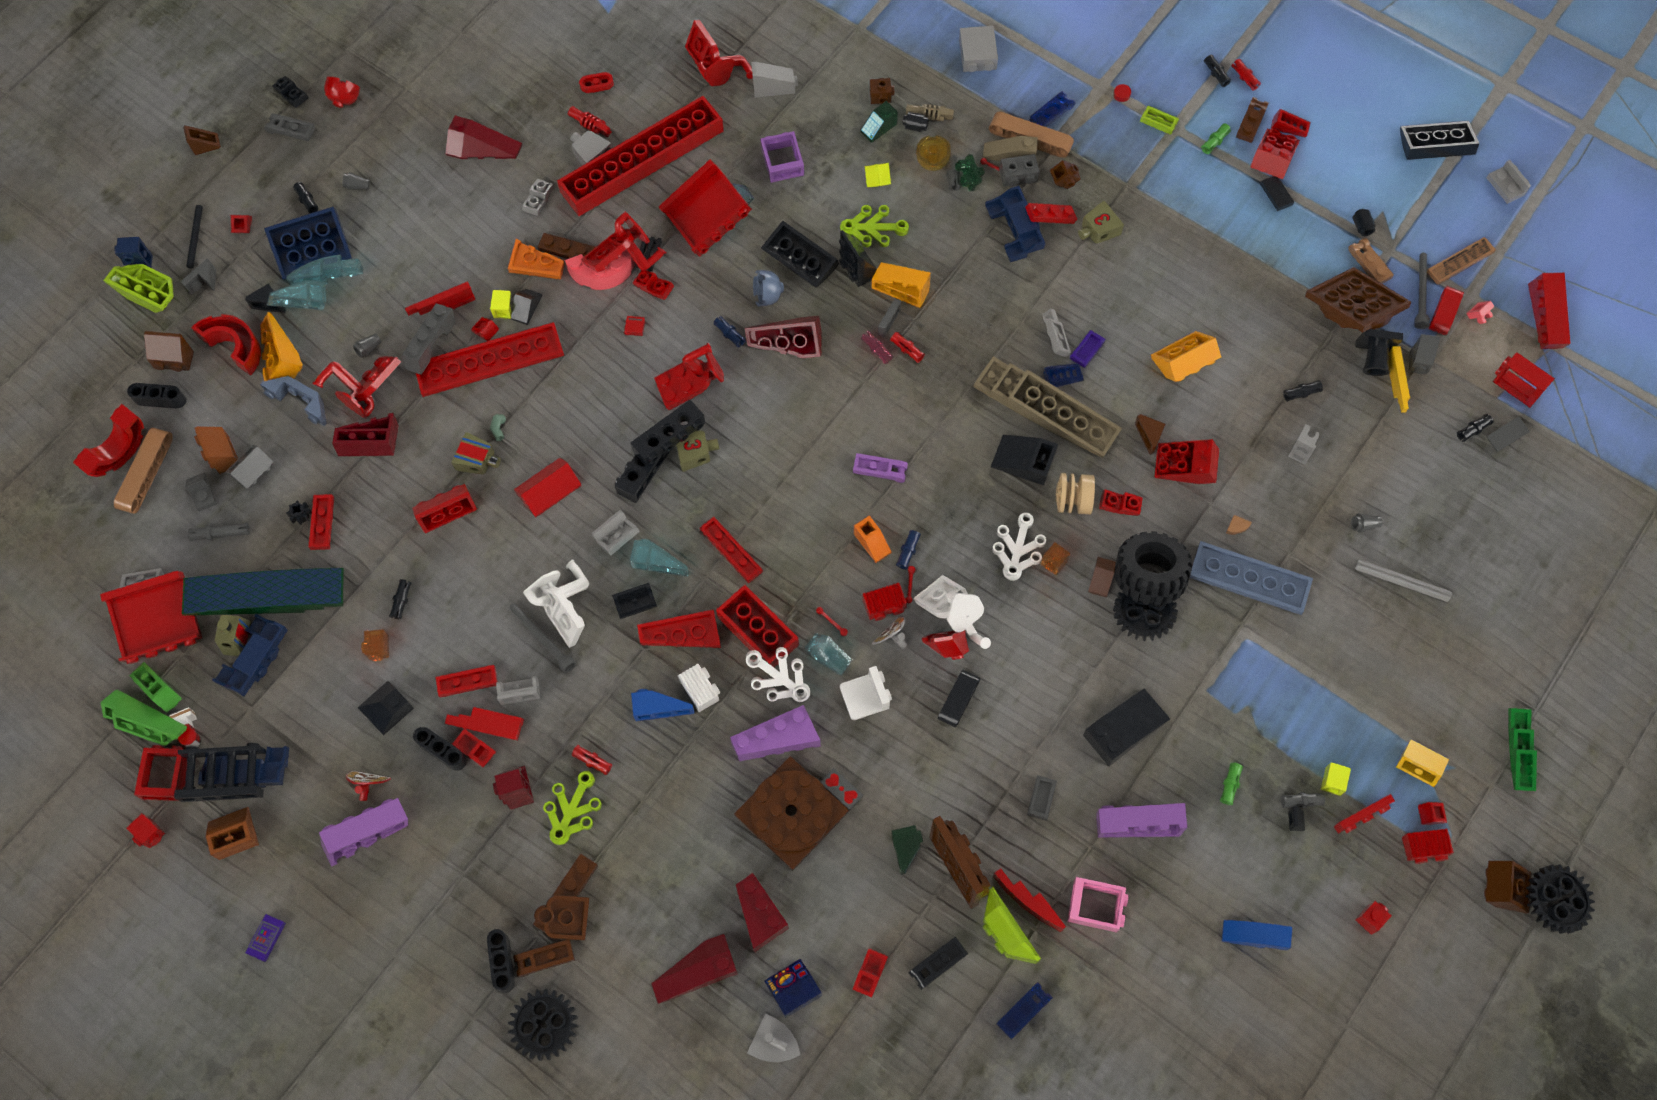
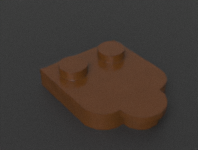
[534,895,589,940]

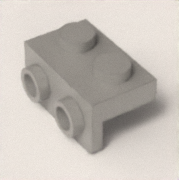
[592,510,640,556]

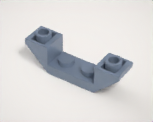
[260,376,327,426]

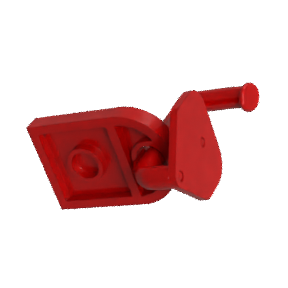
[685,20,753,86]
[581,211,667,273]
[654,343,724,410]
[312,356,401,419]

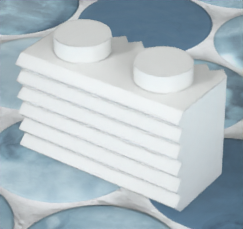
[678,664,720,712]

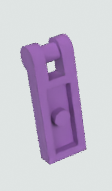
[853,453,908,483]

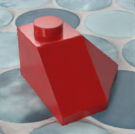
[922,630,969,660]

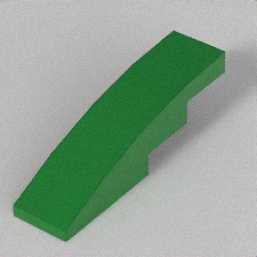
[1508,708,1537,791]

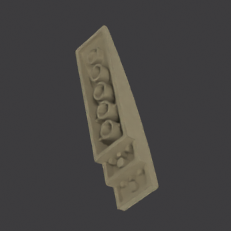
[973,356,1122,458]

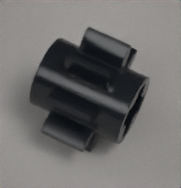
[286,500,312,525]

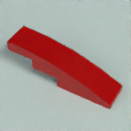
[993,868,1066,932]

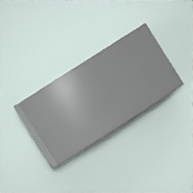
[522,179,553,216]

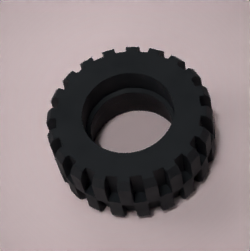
[1114,531,1193,606]

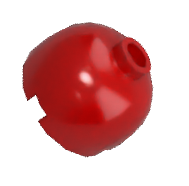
[324,77,360,108]

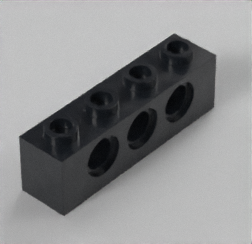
[630,400,705,466]
[615,433,671,503]

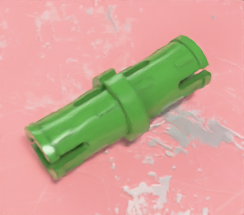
[1201,123,1231,154]
[1220,762,1243,805]

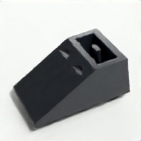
[839,230,877,287]
[991,435,1058,486]

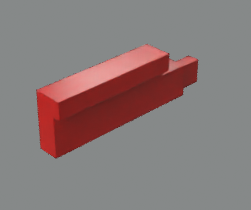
[405,281,476,316]
[445,707,524,741]

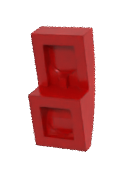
[452,728,496,768]
[853,948,888,998]

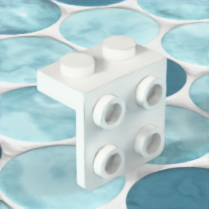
[840,666,892,720]

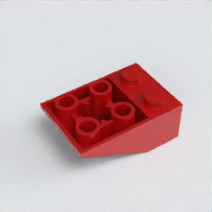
[1250,128,1300,179]
[1154,439,1219,484]

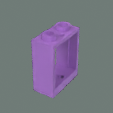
[760,131,804,183]

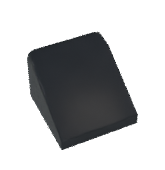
[1288,806,1305,831]

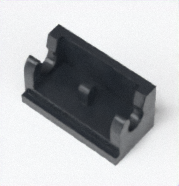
[612,583,657,619]

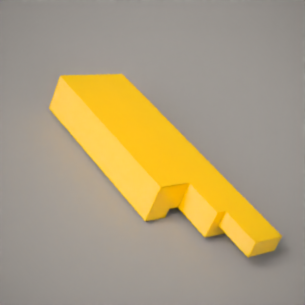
[1389,346,1410,413]

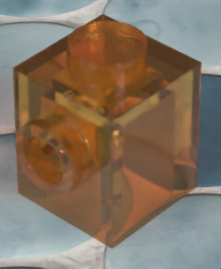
[1041,542,1070,575]
[361,629,389,661]

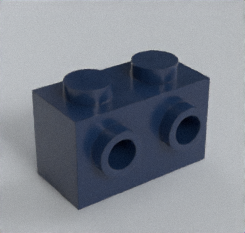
[114,236,153,268]

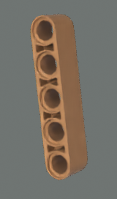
[989,112,1074,158]
[114,428,173,514]

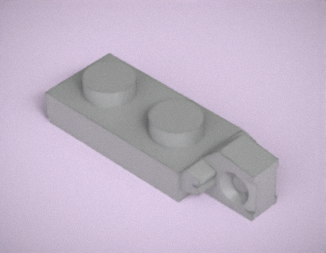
[1043,308,1071,357]

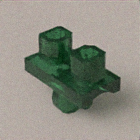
[955,154,985,191]

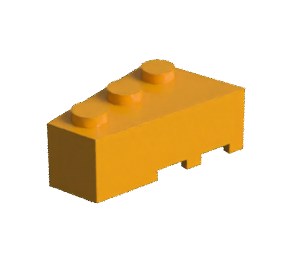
[872,262,931,308]

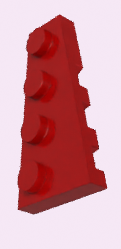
[637,609,721,648]

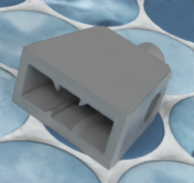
[570,131,612,165]

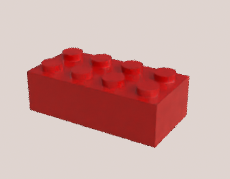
[716,585,799,668]

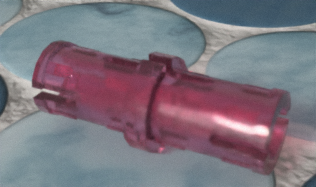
[861,331,893,364]

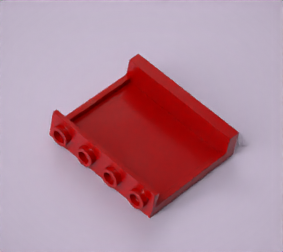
[658,159,752,257]
[100,570,203,664]

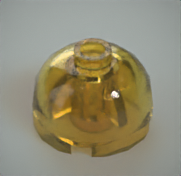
[916,135,951,171]

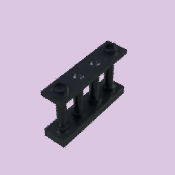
[174,743,266,802]

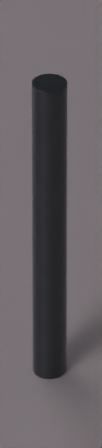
[186,205,203,269]

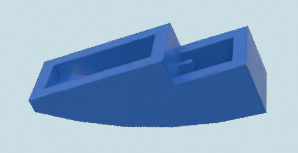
[1222,920,1292,951]

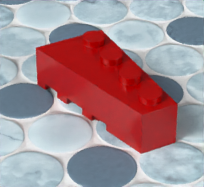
[1528,272,1571,349]

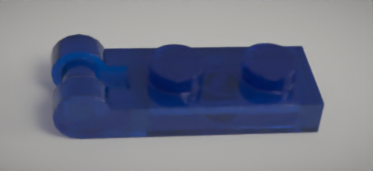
[1029,91,1076,127]
[996,982,1053,1040]

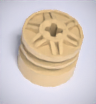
[1056,473,1095,515]

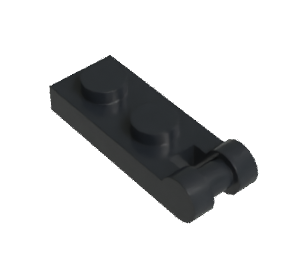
[909,936,968,990]

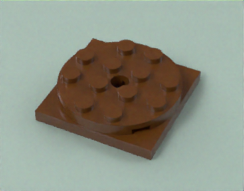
[1305,267,1411,333]
[734,756,849,871]
[929,816,991,909]

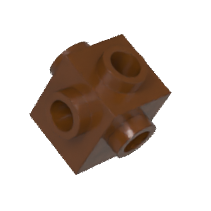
[869,78,895,104]
[1050,160,1081,189]

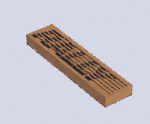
[1427,237,1496,285]

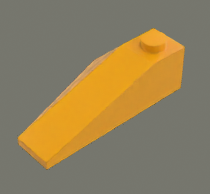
[260,312,303,381]

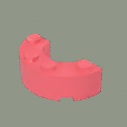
[565,250,635,290]

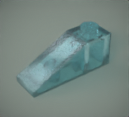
[267,280,326,310]
[630,539,689,577]

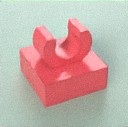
[1466,301,1494,324]

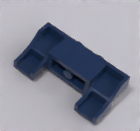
[985,186,1045,263]
[212,614,288,697]
[198,746,289,788]

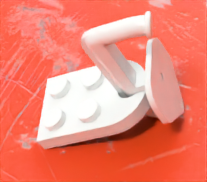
[523,559,589,648]
[914,575,991,649]

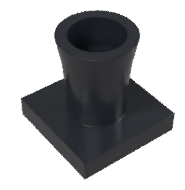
[1355,329,1403,376]

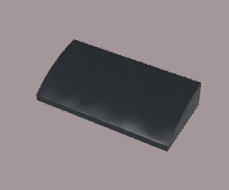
[1400,121,1480,160]
[761,221,839,288]

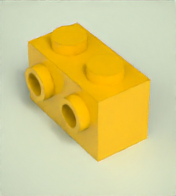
[1396,740,1449,787]

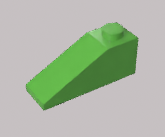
[129,662,182,713]

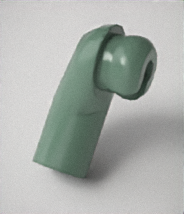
[490,414,506,441]

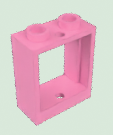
[1067,877,1128,932]

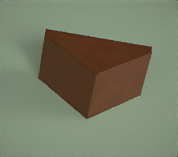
[183,125,221,155]
[1135,414,1166,455]
[1088,557,1116,598]

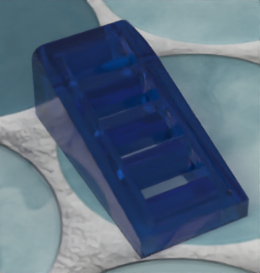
[1043,363,1084,387]

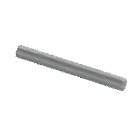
[1355,559,1452,602]

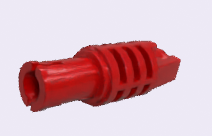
[568,106,612,137]

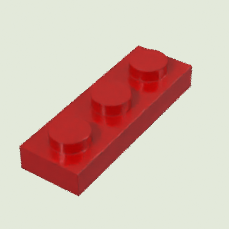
[1025,203,1077,224]
[309,494,334,550]
[435,665,498,698]
[1334,794,1395,834]

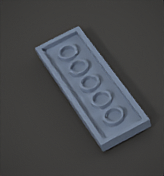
[1190,541,1313,615]

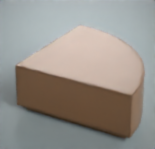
[1226,515,1252,535]

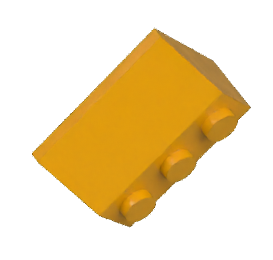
[1151,331,1221,382]

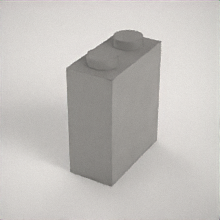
[959,26,998,72]

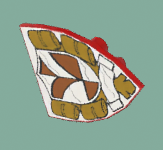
[346,771,391,801]

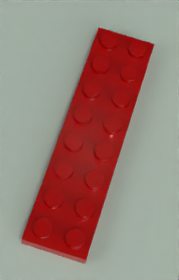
[416,322,564,397]

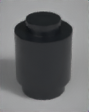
[903,112,929,132]
[1352,209,1376,237]

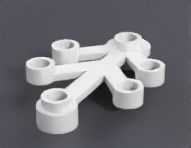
[992,513,1046,581]
[746,647,810,702]

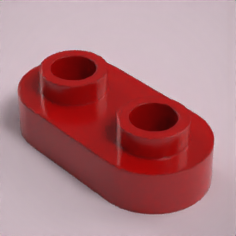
[579,72,614,93]

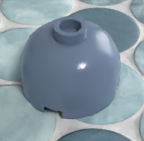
[753,270,784,306]

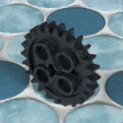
[1113,590,1178,641]
[1525,864,1595,934]
[508,989,579,1061]

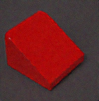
[230,215,252,233]
[471,317,499,341]
[1418,802,1447,825]

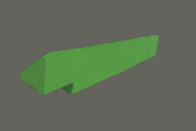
[101,690,187,746]

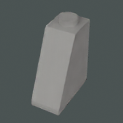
[751,62,798,98]

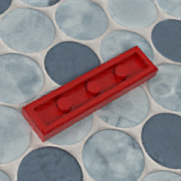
[699,517,763,584]

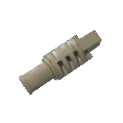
[906,104,954,121]

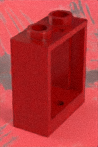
[1493,352,1555,408]
[134,745,187,801]

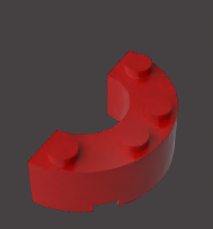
[191,314,261,376]
[73,404,144,477]

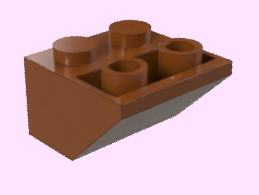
[194,426,238,474]
[206,807,259,860]

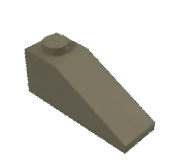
[983,136,1038,161]

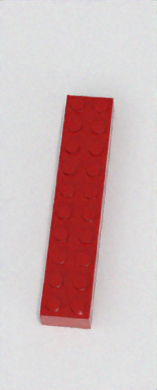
[557,96,724,216]

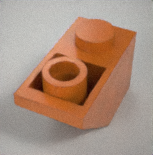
[854,515,891,563]

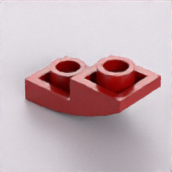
[632,270,674,300]
[1099,489,1143,516]

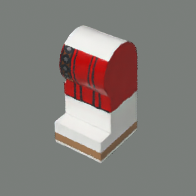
[170,707,201,747]

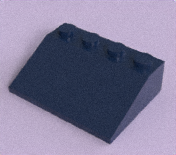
[264,207,352,280]

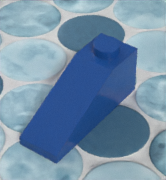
[631,689,695,721]

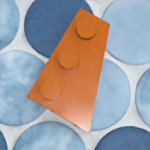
[508,239,565,280]

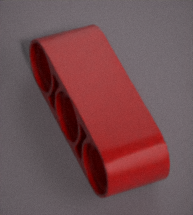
[1428,286,1464,336]

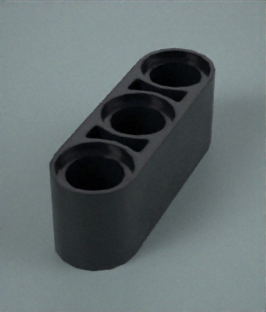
[127,383,186,409]
[938,670,981,728]
[413,727,467,771]
[487,929,515,993]

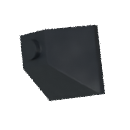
[358,681,414,736]

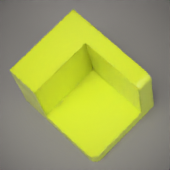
[864,163,891,187]
[490,290,512,319]
[1321,762,1351,796]

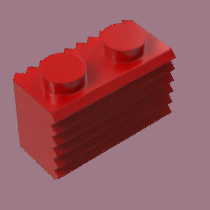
[862,583,907,621]
[1402,828,1454,864]

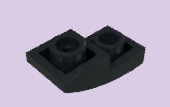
[272,76,309,108]

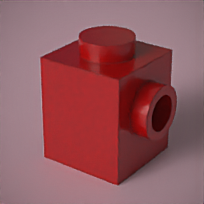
[126,813,165,848]
[1355,901,1392,935]

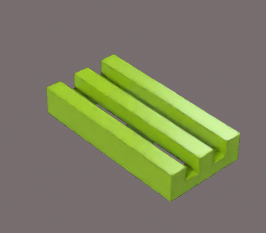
[1140,106,1179,135]

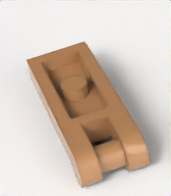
[1349,238,1394,284]

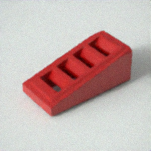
[1271,109,1311,138]

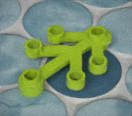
[840,205,909,247]
[543,771,602,845]

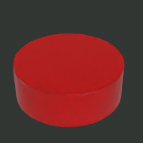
[1113,84,1131,102]

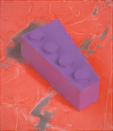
[730,705,821,761]
[319,798,408,867]
[1096,803,1187,838]

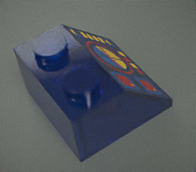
[764,959,822,1018]

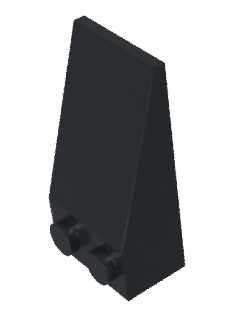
[1083,688,1170,766]

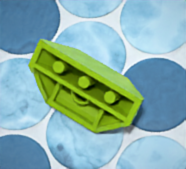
[103,264,174,313]
[983,887,1041,964]

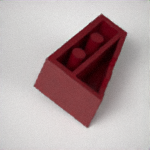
[332,413,399,456]
[493,765,534,810]
[736,873,789,953]

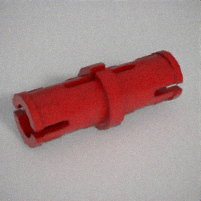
[1232,59,1261,91]
[890,332,925,363]
[572,745,612,775]

